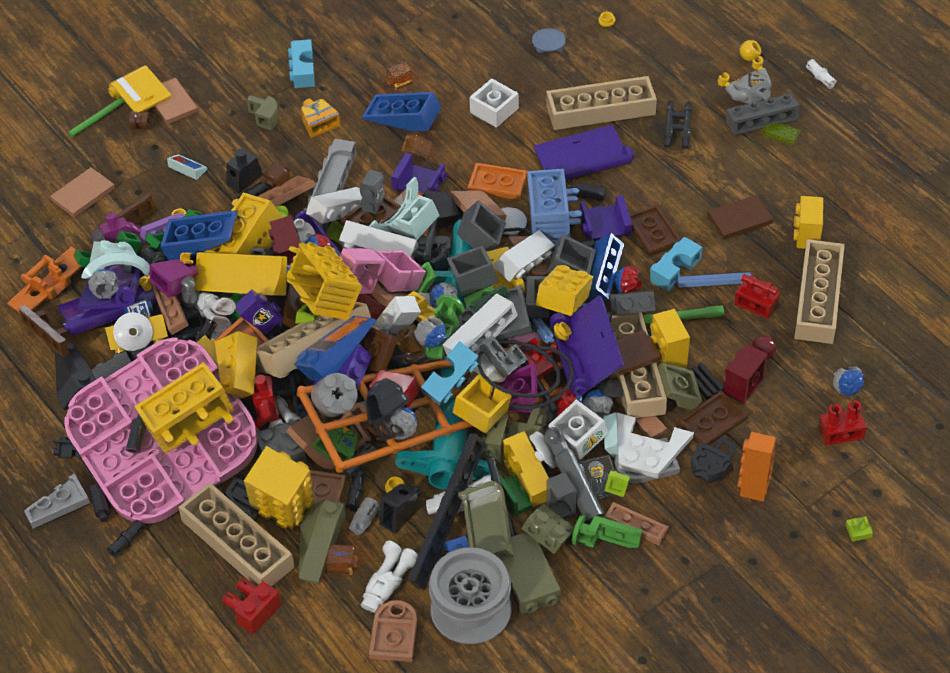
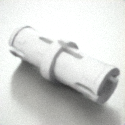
[806,59,837,89]

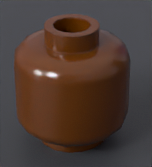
[264,162,290,188]

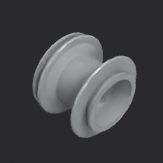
[429,548,511,644]

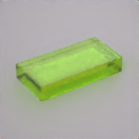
[761,120,801,146]

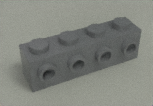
[726,94,800,135]

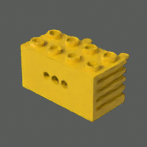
[204,193,283,255]
[286,242,362,320]
[134,362,234,455]

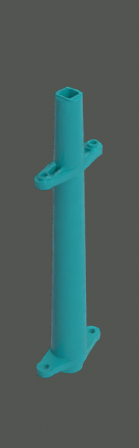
[395,219,490,489]

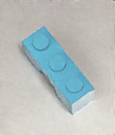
[288,39,315,88]
[650,237,703,292]
[421,341,479,406]

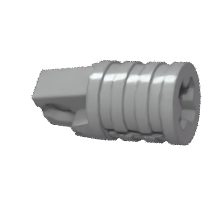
[349,497,380,535]

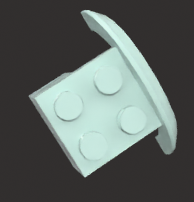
[369,177,439,240]
[81,240,152,283]

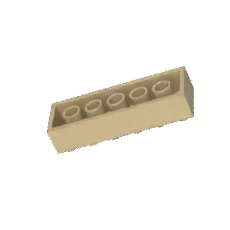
[546,76,657,130]
[794,239,845,344]
[256,302,373,378]
[611,312,667,418]
[178,482,295,587]

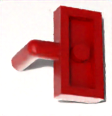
[519,338,560,379]

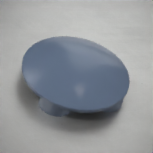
[532,28,566,53]

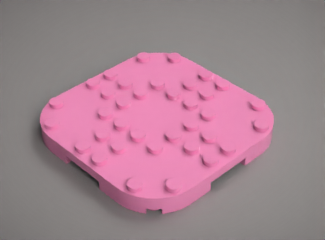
[65,338,258,524]

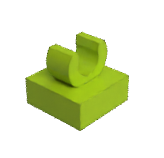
[604,470,630,497]
[845,516,873,542]

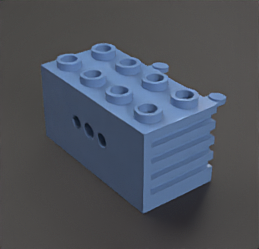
[527,169,582,244]

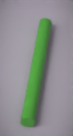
[68,97,126,138]

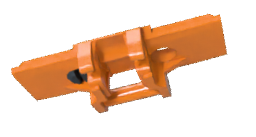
[7,246,82,313]

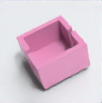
[340,248,385,294]
[368,250,426,292]

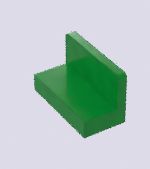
[499,473,533,517]

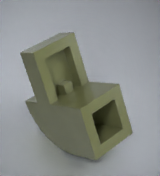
[247,95,279,131]
[506,407,547,449]

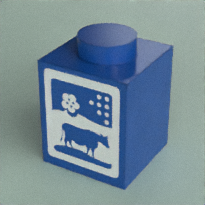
[123,297,153,318]

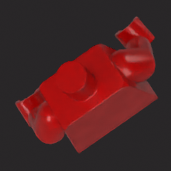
[244,375,279,432]

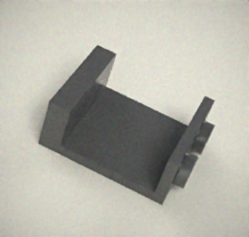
[609,290,656,315]

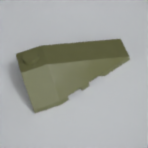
[299,499,346,585]

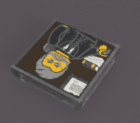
[579,455,615,499]

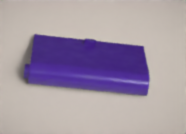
[534,125,634,181]
[77,266,143,310]
[57,276,158,336]
[549,295,624,395]

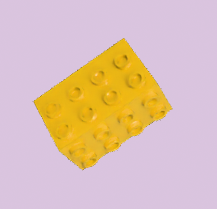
[244,446,315,530]

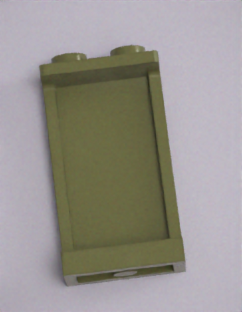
[458,481,514,560]
[501,532,561,614]

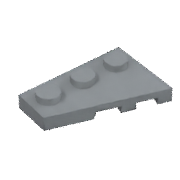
[24,474,90,528]

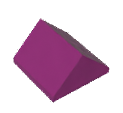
[501,363,537,413]

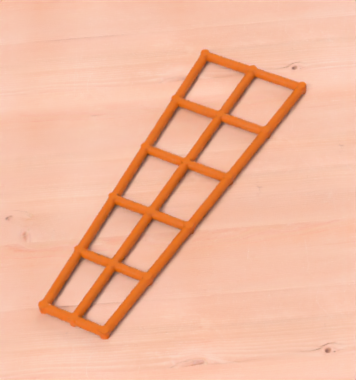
[297,340,602,473]

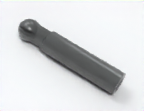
[544,427,604,523]

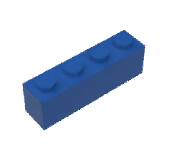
[586,233,624,303]

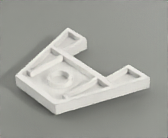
[617,413,694,479]

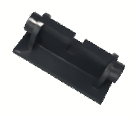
[53,437,82,458]

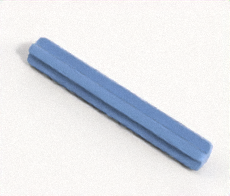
[677,272,751,288]
[531,318,554,344]

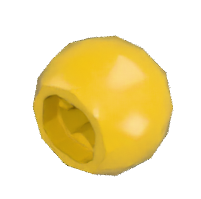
[740,40,761,61]

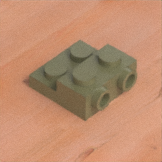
[658,362,702,410]
[482,413,509,469]
[521,504,574,554]

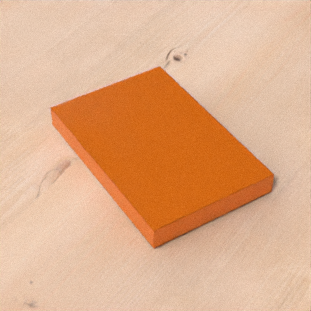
[467,163,528,200]

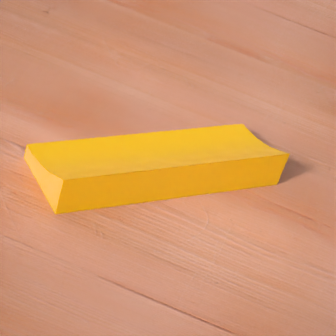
[193,252,287,295]

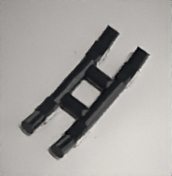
[664,100,692,149]

